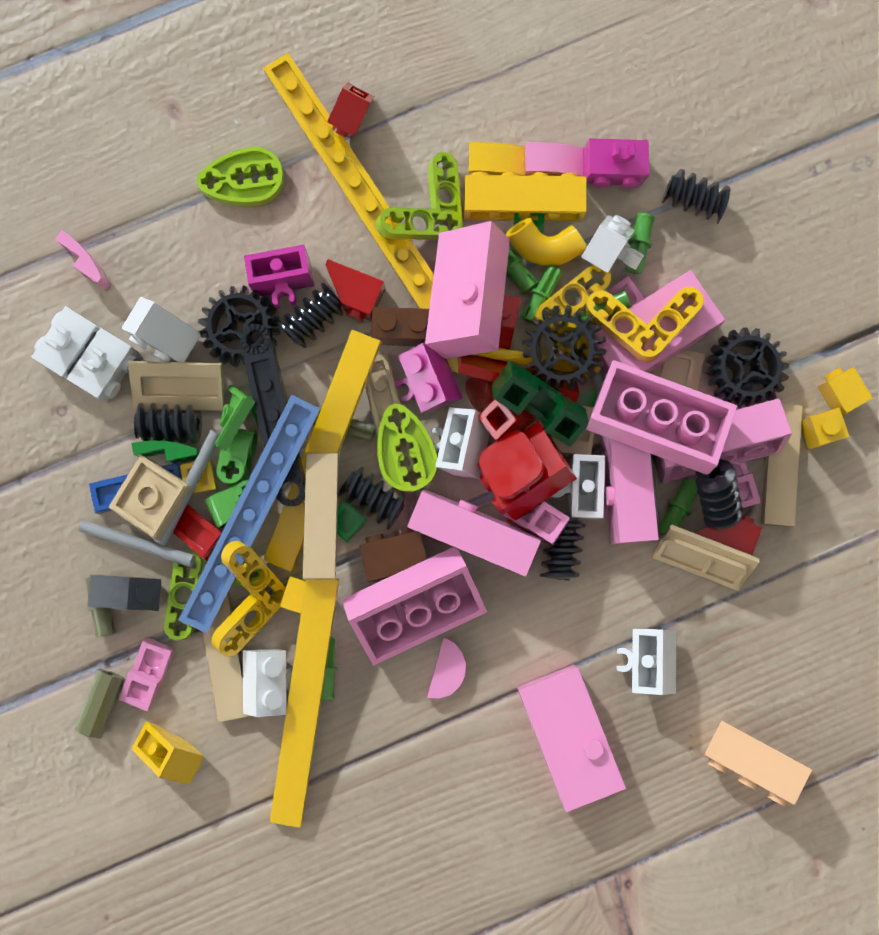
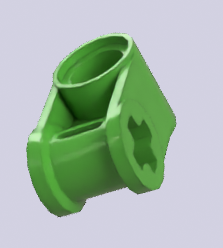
[217,429,258,487]
[205,480,248,529]

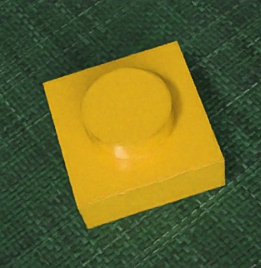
[180,459,218,495]

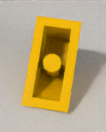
[132,721,204,785]

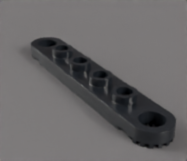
[240,324,306,506]

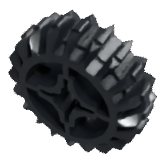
[198,285,281,368]
[522,305,607,389]
[705,327,790,409]

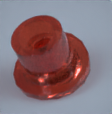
[465,377,494,413]

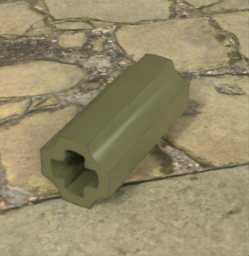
[74,669,125,739]

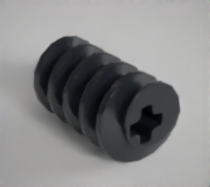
[661,169,731,224]
[277,283,344,348]
[134,403,202,444]
[695,459,743,530]
[338,467,405,530]
[539,518,586,581]

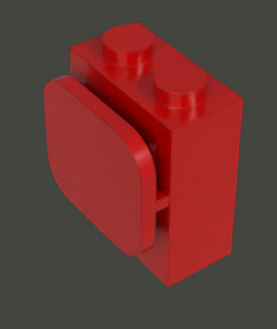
[477,421,577,521]

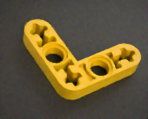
[534,265,611,378]
[586,287,704,362]
[212,541,286,657]

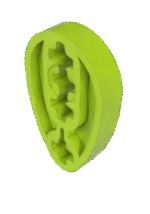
[197,147,285,207]
[377,404,438,492]

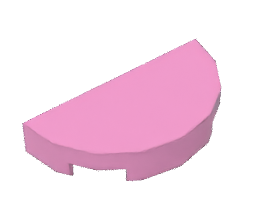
[427,637,466,699]

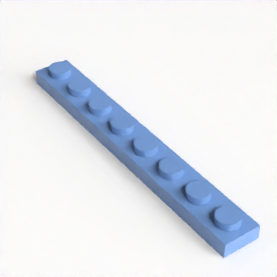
[179,394,320,633]

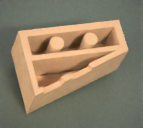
[704,721,812,807]

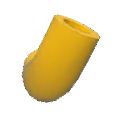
[506,218,587,266]

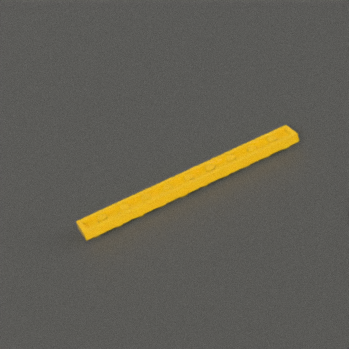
[263,53,434,309]

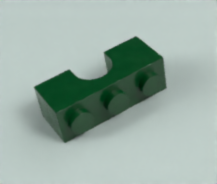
[492,360,589,447]

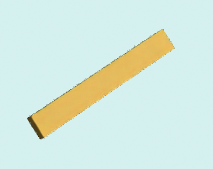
[263,330,382,572]
[270,578,340,828]

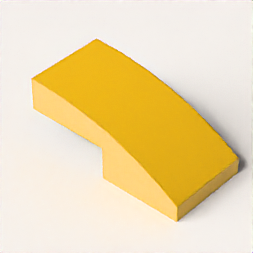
[468,142,529,176]

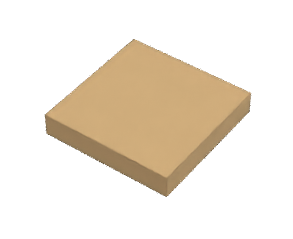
[108,455,192,540]

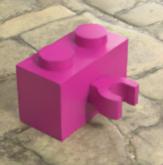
[583,138,650,189]
[244,244,314,309]
[395,343,463,413]

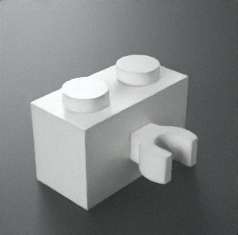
[581,215,644,273]
[122,297,200,362]
[31,306,100,379]
[67,327,139,403]
[432,407,490,479]
[551,454,605,520]
[617,629,676,695]
[243,649,293,717]

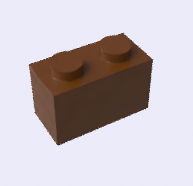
[371,307,430,346]
[359,527,427,582]

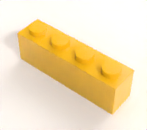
[464,172,586,222]

